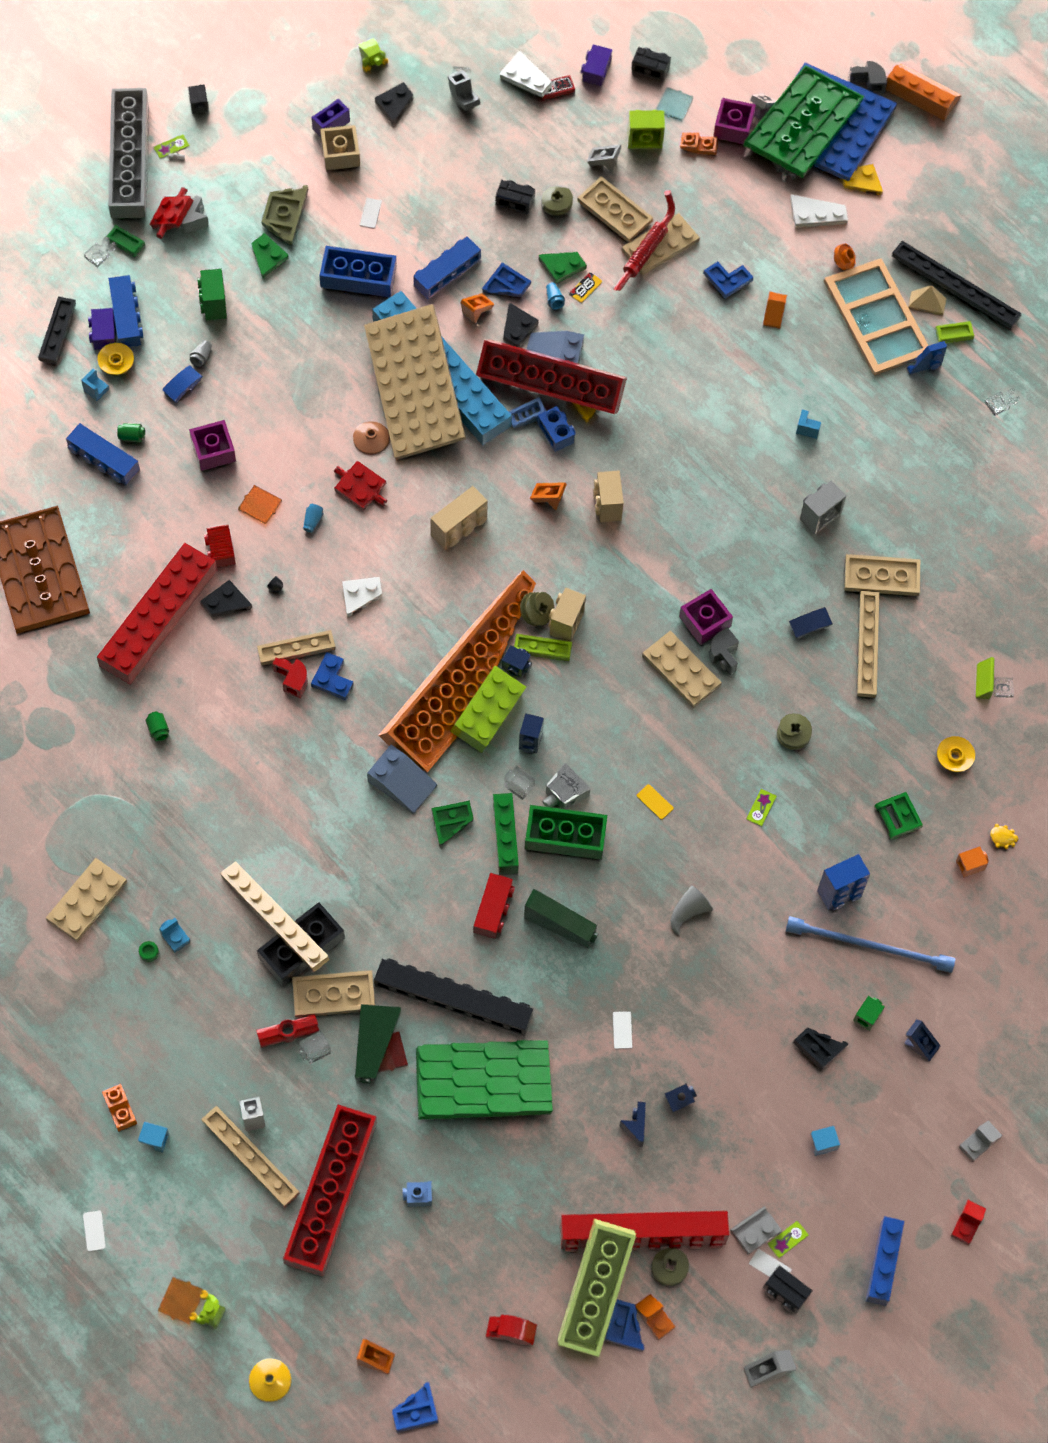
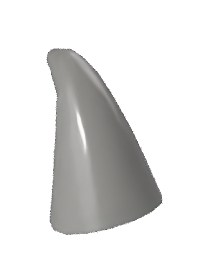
[670,886,713,935]

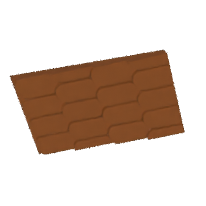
[0,505,90,634]

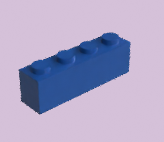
[413,236,481,299]
[108,275,144,347]
[66,423,140,485]
[866,1216,904,1306]

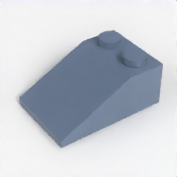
[526,331,584,364]
[367,745,437,814]

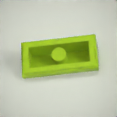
[976,657,995,699]

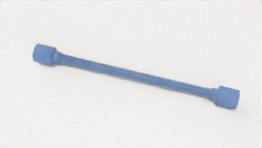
[786,916,956,973]

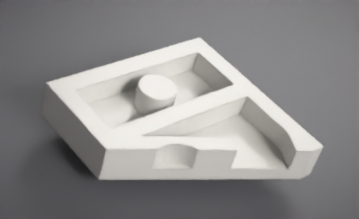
[342,577,382,617]

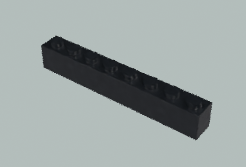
[374,959,533,1036]

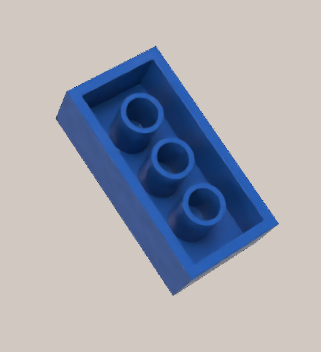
[319,246,397,297]

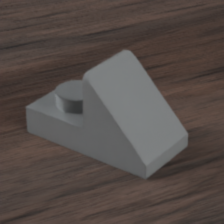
[750,93,776,120]
[587,144,622,173]
[181,195,209,234]
[239,1097,265,1131]
[959,1121,1002,1162]

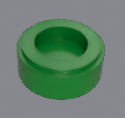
[138,941,159,962]

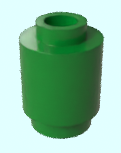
[117,423,145,442]
[145,711,169,741]

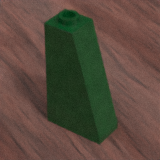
[524,889,599,948]
[355,1004,401,1084]

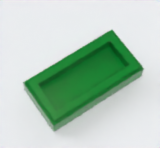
[105,225,145,257]

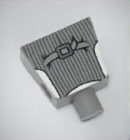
[542,763,591,810]

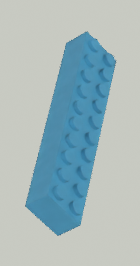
[372,291,512,446]

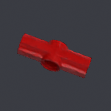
[256,1014,319,1048]

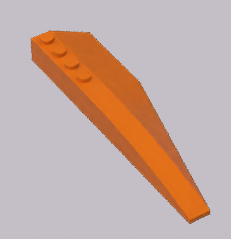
[378,570,536,773]

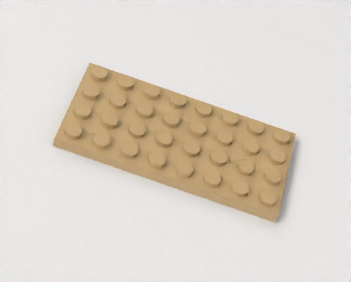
[364,304,466,460]

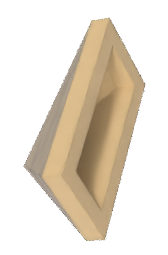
[908,285,946,315]

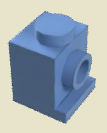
[403,1181,432,1207]

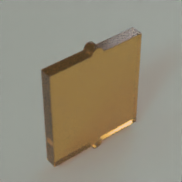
[238,485,282,524]
[158,1277,204,1324]

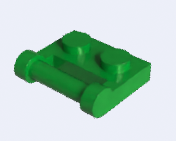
[874,792,923,840]

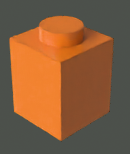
[956,846,989,878]

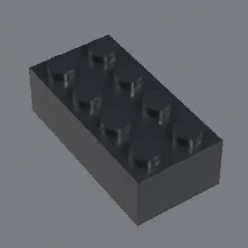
[257,902,345,987]

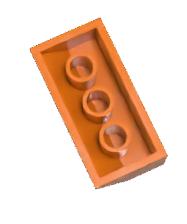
[886,64,961,121]

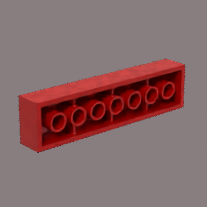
[476,339,627,414]
[97,542,217,685]
[283,1104,377,1277]
[560,1211,729,1252]

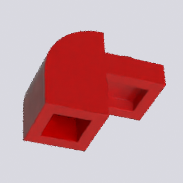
[272,657,308,699]
[486,1314,537,1345]

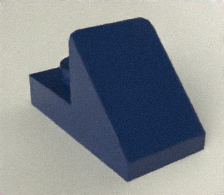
[905,1019,941,1061]
[619,1101,646,1147]

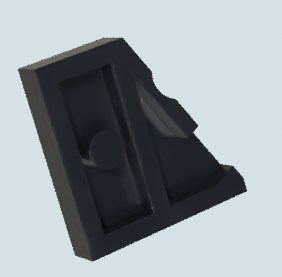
[200,580,252,617]
[793,1027,849,1071]

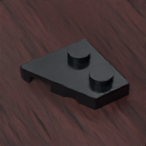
[375,82,413,124]
[503,303,539,347]

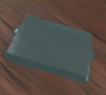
[656,87,693,121]

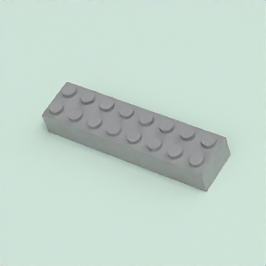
[108,88,148,218]

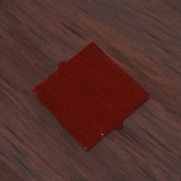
[379,1032,408,1072]

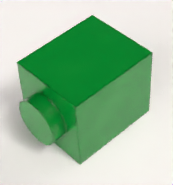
[853,996,885,1031]

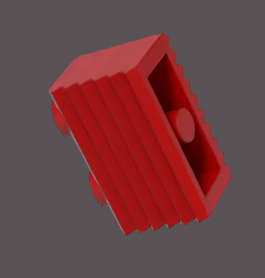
[204,524,236,567]

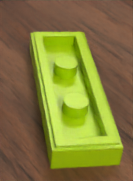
[514,634,572,661]

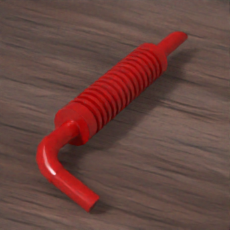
[613,190,675,291]

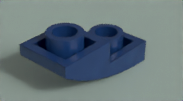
[789,607,833,639]

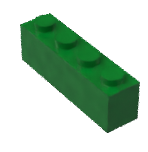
[493,793,519,875]

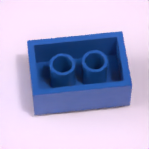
[817,854,870,911]

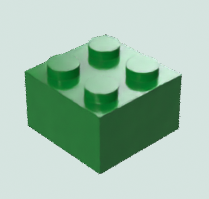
[197,268,227,320]

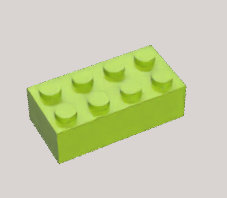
[450,666,526,753]

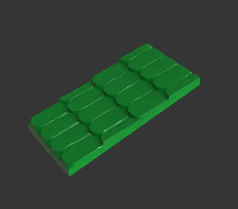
[743,65,864,178]
[416,1040,553,1120]

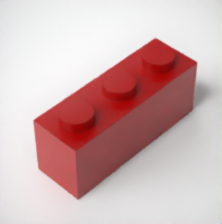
[473,873,515,939]

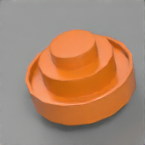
[834,243,856,270]

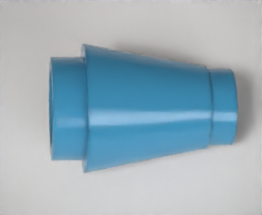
[546,283,565,310]
[303,504,324,533]

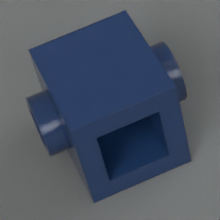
[502,645,532,678]
[665,1083,697,1112]

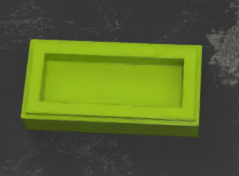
[935,321,975,343]

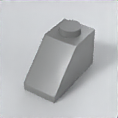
[744,1350,797,1387]

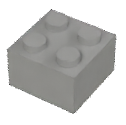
[800,481,846,534]

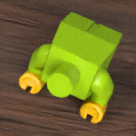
[358,38,389,72]
[189,1290,226,1329]

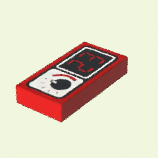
[541,75,575,101]

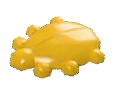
[990,824,1019,849]

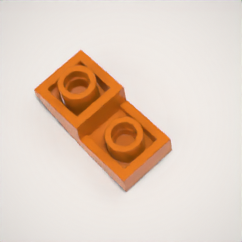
[680,132,718,155]
[102,1084,137,1132]

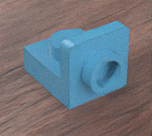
[159,918,191,953]

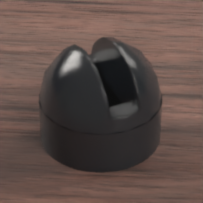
[267,576,283,593]

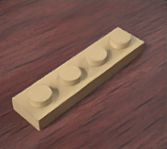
[257,630,336,666]

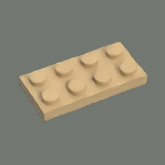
[577,176,653,242]
[622,213,700,275]
[844,554,920,596]
[642,630,722,708]
[46,858,127,942]
[292,970,375,1018]

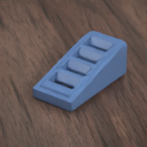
[508,397,546,429]

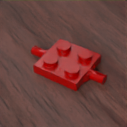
[149,187,194,239]
[334,461,388,511]

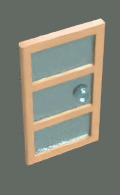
[824,258,928,375]

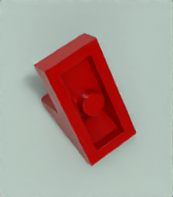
[951,1200,986,1245]

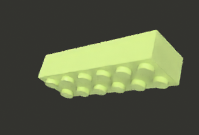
[557,1219,636,1357]

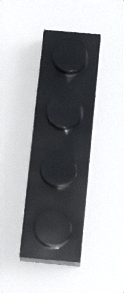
[38,296,76,364]

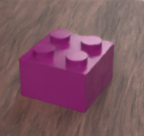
[713,97,756,144]
[189,420,236,471]
[679,589,733,645]

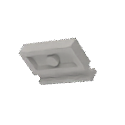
[731,1206,782,1255]

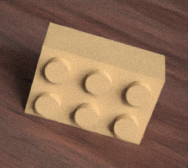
[430,486,488,550]

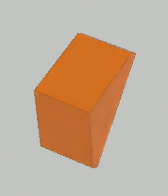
[357,1339,395,1374]

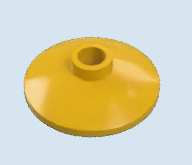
[97,343,134,375]
[937,736,975,772]
[249,1359,291,1402]

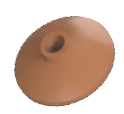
[353,421,390,454]

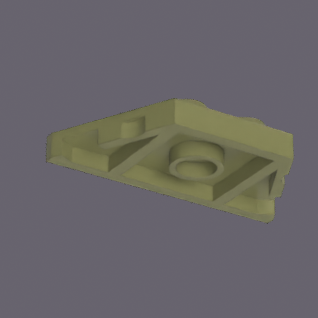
[261,185,309,245]

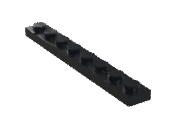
[892,241,1022,329]

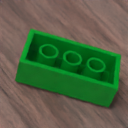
[524,805,608,860]

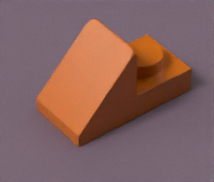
[763,292,787,329]
[460,293,494,323]
[530,482,567,510]
[635,1294,675,1341]

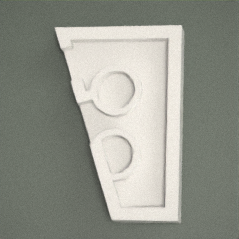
[500,51,552,98]
[790,194,848,228]

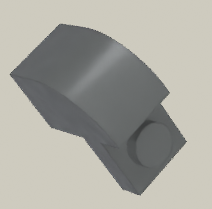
[848,61,887,94]
[447,70,481,111]
[709,627,739,675]

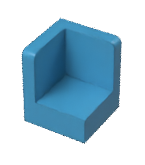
[81,368,109,401]
[796,409,821,439]
[138,1122,169,1153]
[811,1126,840,1156]

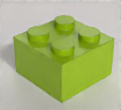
[627,110,665,149]

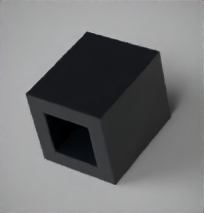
[188,84,209,114]

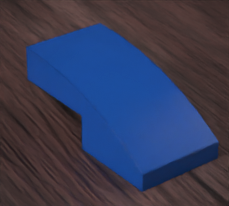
[162,365,203,403]

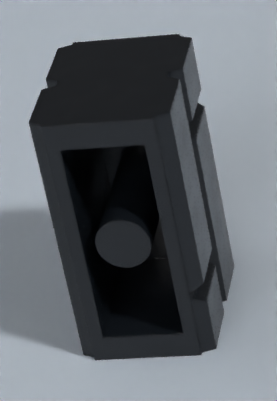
[631,47,671,81]
[495,180,535,214]
[763,1265,813,1314]

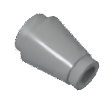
[189,340,212,367]

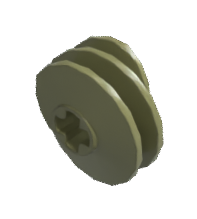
[541,186,573,216]
[520,592,555,626]
[777,713,812,750]
[651,1248,689,1286]

